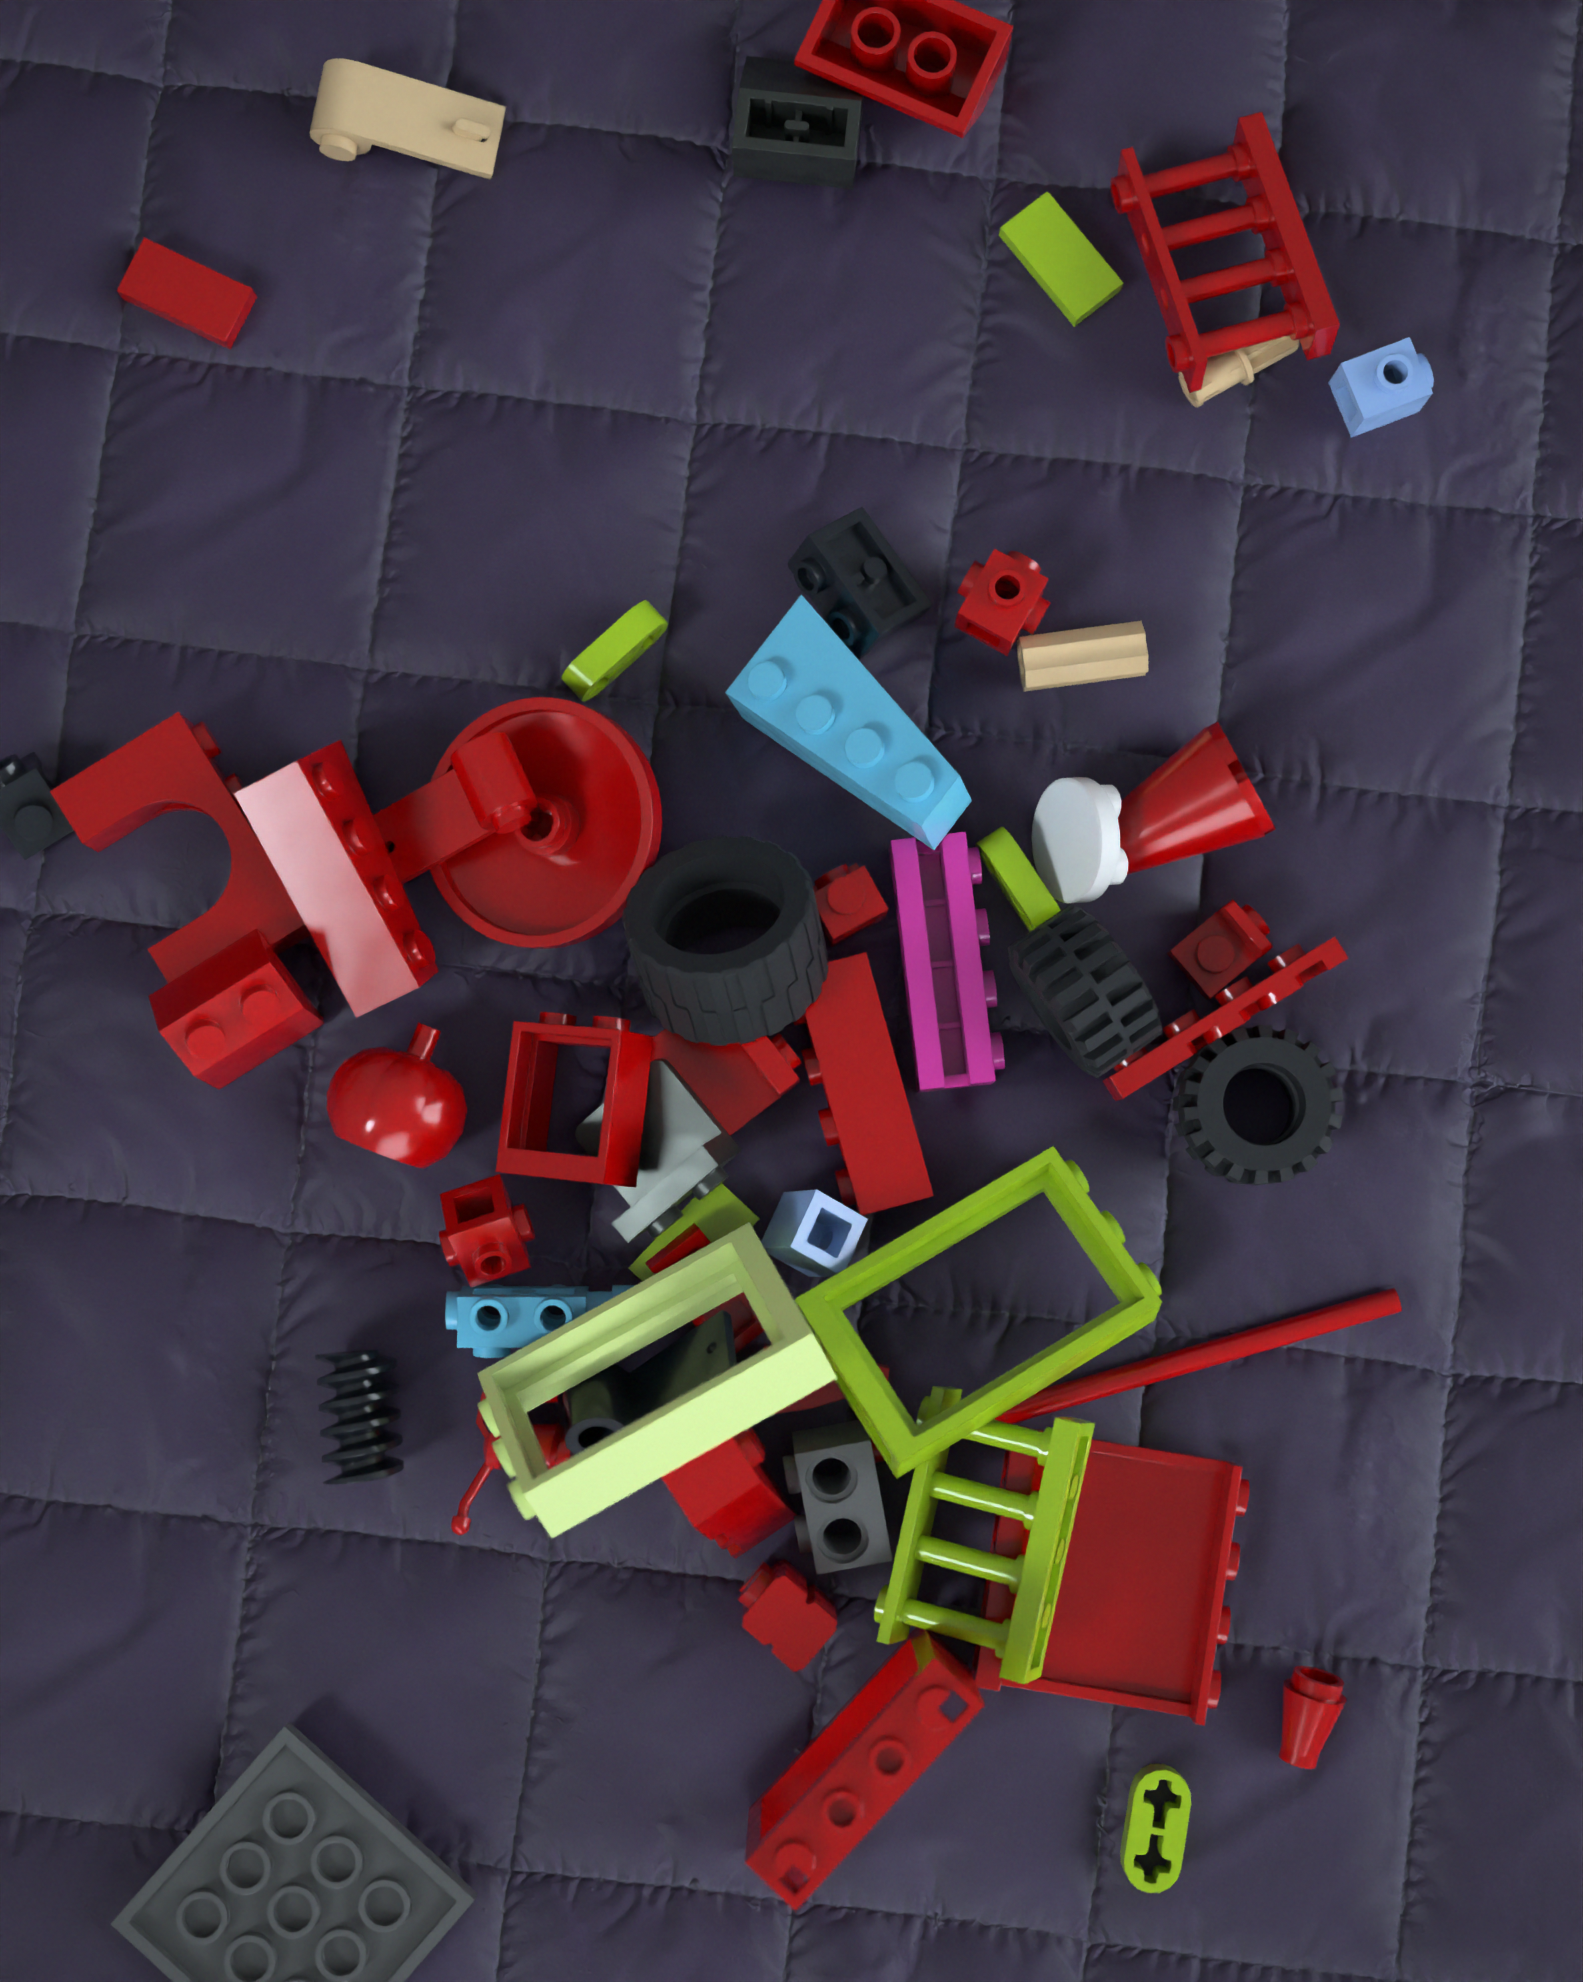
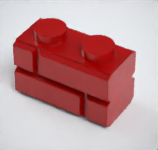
[737,1559,837,1672]

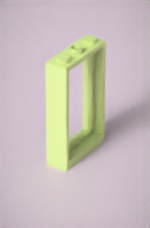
[477,1222,837,1538]

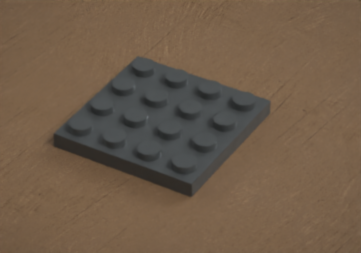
[111,1722,478,1982]

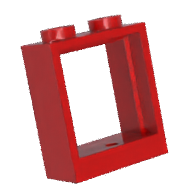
[496,1012,654,1188]

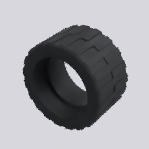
[623,836,828,1046]

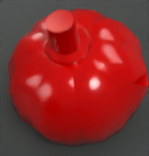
[326,1022,467,1169]

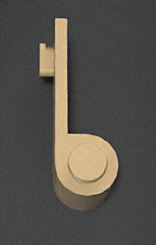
[310,58,506,179]

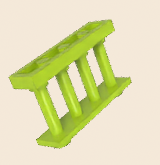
[874,1386,1095,1684]

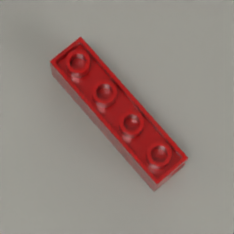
[793,952,934,1216]

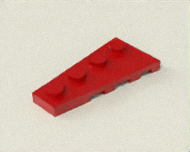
[1103,936,1349,1102]

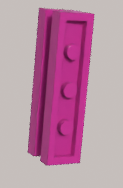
[889,832,1005,1093]

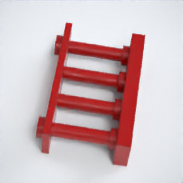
[1110,112,1340,393]

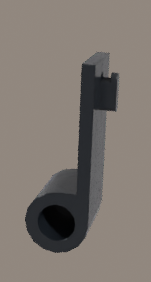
[562,1309,737,1455]

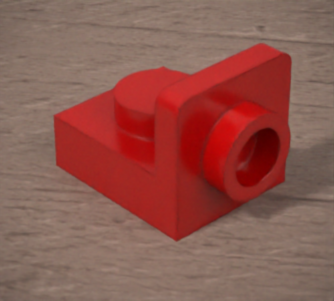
[1167,899,1273,1000]

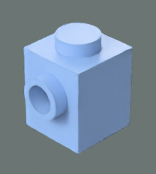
[1329,337,1434,438]
[761,1189,868,1277]

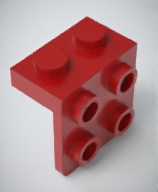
[651,1029,802,1136]

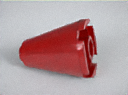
[1118,721,1276,874]

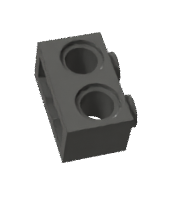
[782,1420,893,1575]

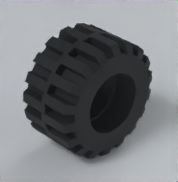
[1007,904,1162,1078]
[1173,1025,1343,1185]

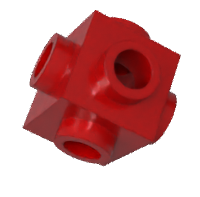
[954,548,1051,656]
[439,1174,536,1288]

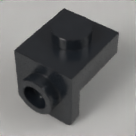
[0,752,74,860]

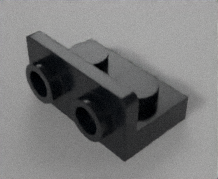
[788,506,933,660]

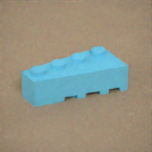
[725,595,972,850]

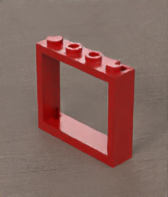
[745,1627,985,1911]

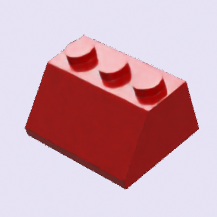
[794,0,1014,138]

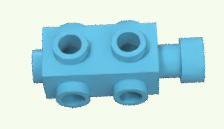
[445,1284,635,1358]

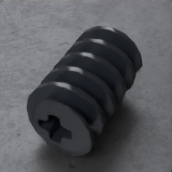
[315,1349,404,1484]

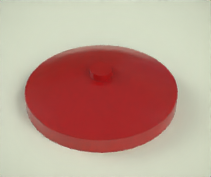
[430,697,662,949]

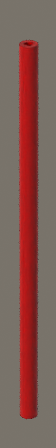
[870,1288,1402,1463]

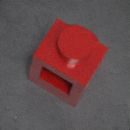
[813,863,889,947]

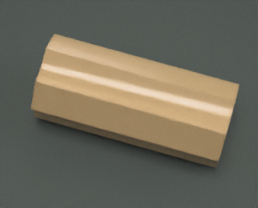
[1017,621,1148,691]

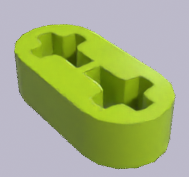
[561,600,669,702]
[975,827,1061,932]
[1120,1764,1191,1893]

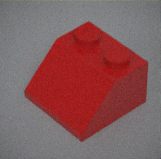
[148,928,325,1090]

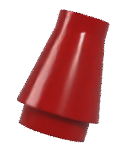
[1279,1666,1347,1769]

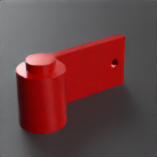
[373,732,538,885]

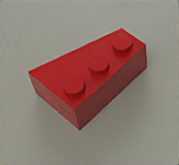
[661,1426,797,1559]

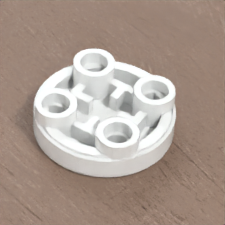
[1032,777,1128,903]

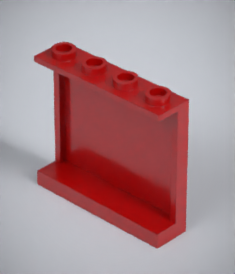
[971,1426,1249,1726]

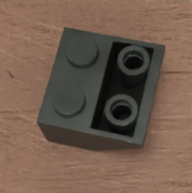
[732,56,864,189]

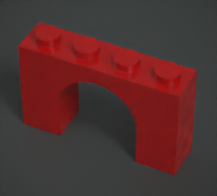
[50,712,311,983]

